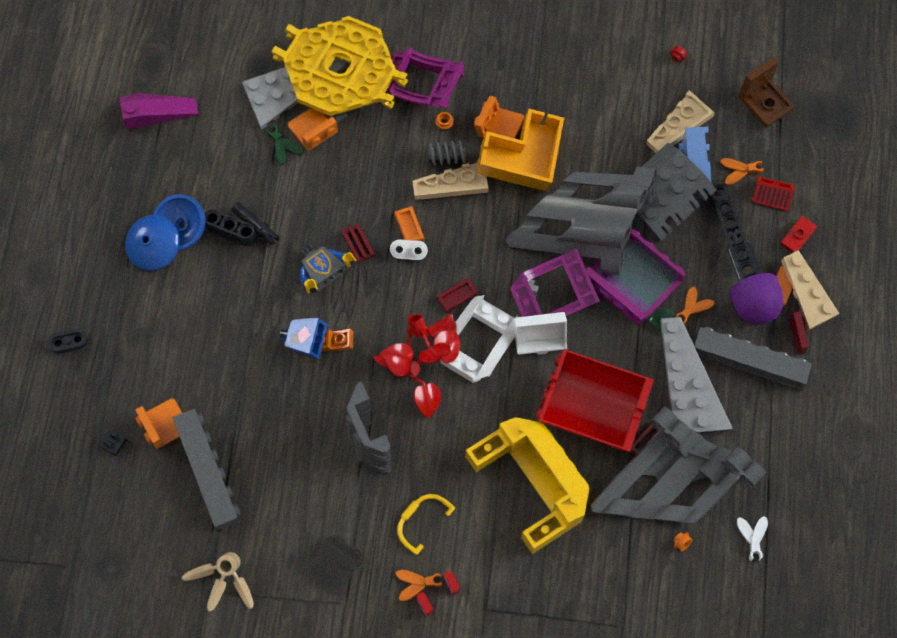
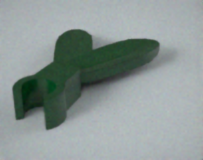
[267,124,303,165]

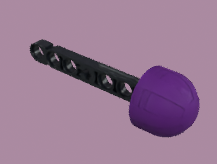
[711,184,783,325]

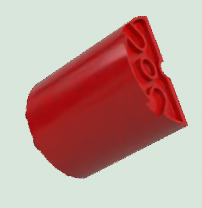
[536,349,654,453]

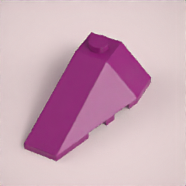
[120,93,199,129]

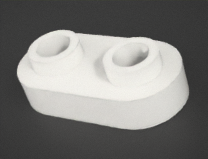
[390,239,428,260]

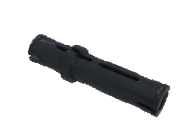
[231,202,280,245]

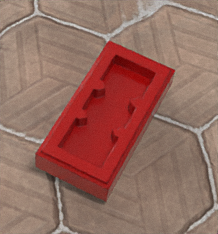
[780,216,817,253]

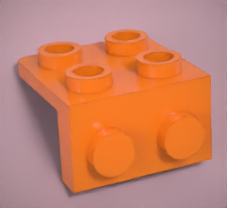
[474,96,525,139]
[288,108,338,151]
[135,399,182,450]

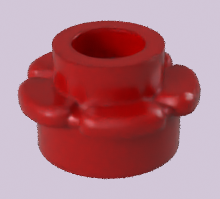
[670,46,687,62]

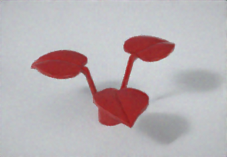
[373,313,456,368]
[379,330,460,418]

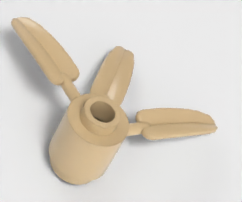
[182,552,253,611]

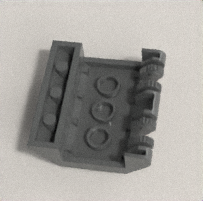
[633,143,717,241]
[345,381,391,475]

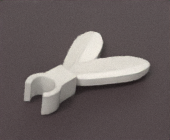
[737,517,768,561]

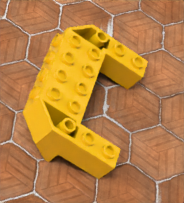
[465,417,589,554]

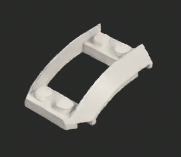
[440,295,518,383]

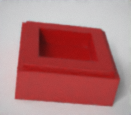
[444,570,460,596]
[417,592,433,617]

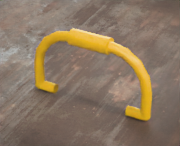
[397,494,455,555]

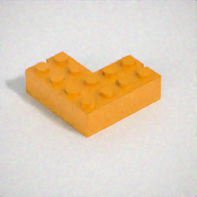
[476,109,564,192]

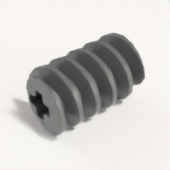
[428,141,466,165]

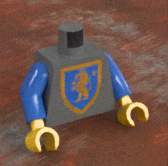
[300,245,356,293]

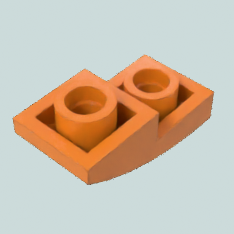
[321,329,353,352]

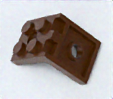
[738,57,795,128]

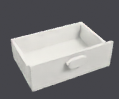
[515,312,567,355]

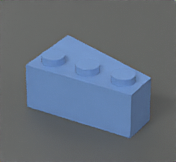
[678,127,711,194]

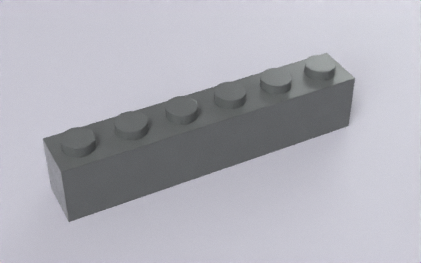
[694,327,812,391]
[172,409,240,531]

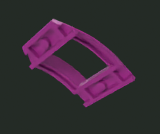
[386,47,464,108]
[510,249,600,317]

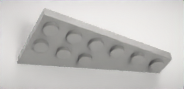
[242,57,350,130]
[660,317,733,433]

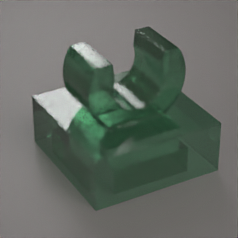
[650,307,676,333]

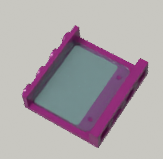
[586,229,686,327]

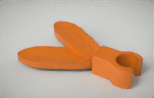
[721,158,764,185]
[676,287,714,325]
[396,570,443,601]

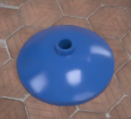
[153,194,205,250]
[125,215,180,271]

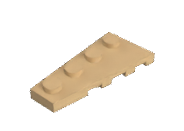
[647,90,714,153]
[413,160,489,200]
[781,250,839,331]

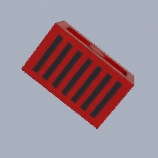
[752,176,795,211]

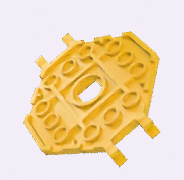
[271,16,408,116]

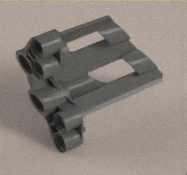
[506,166,657,275]
[591,406,766,524]

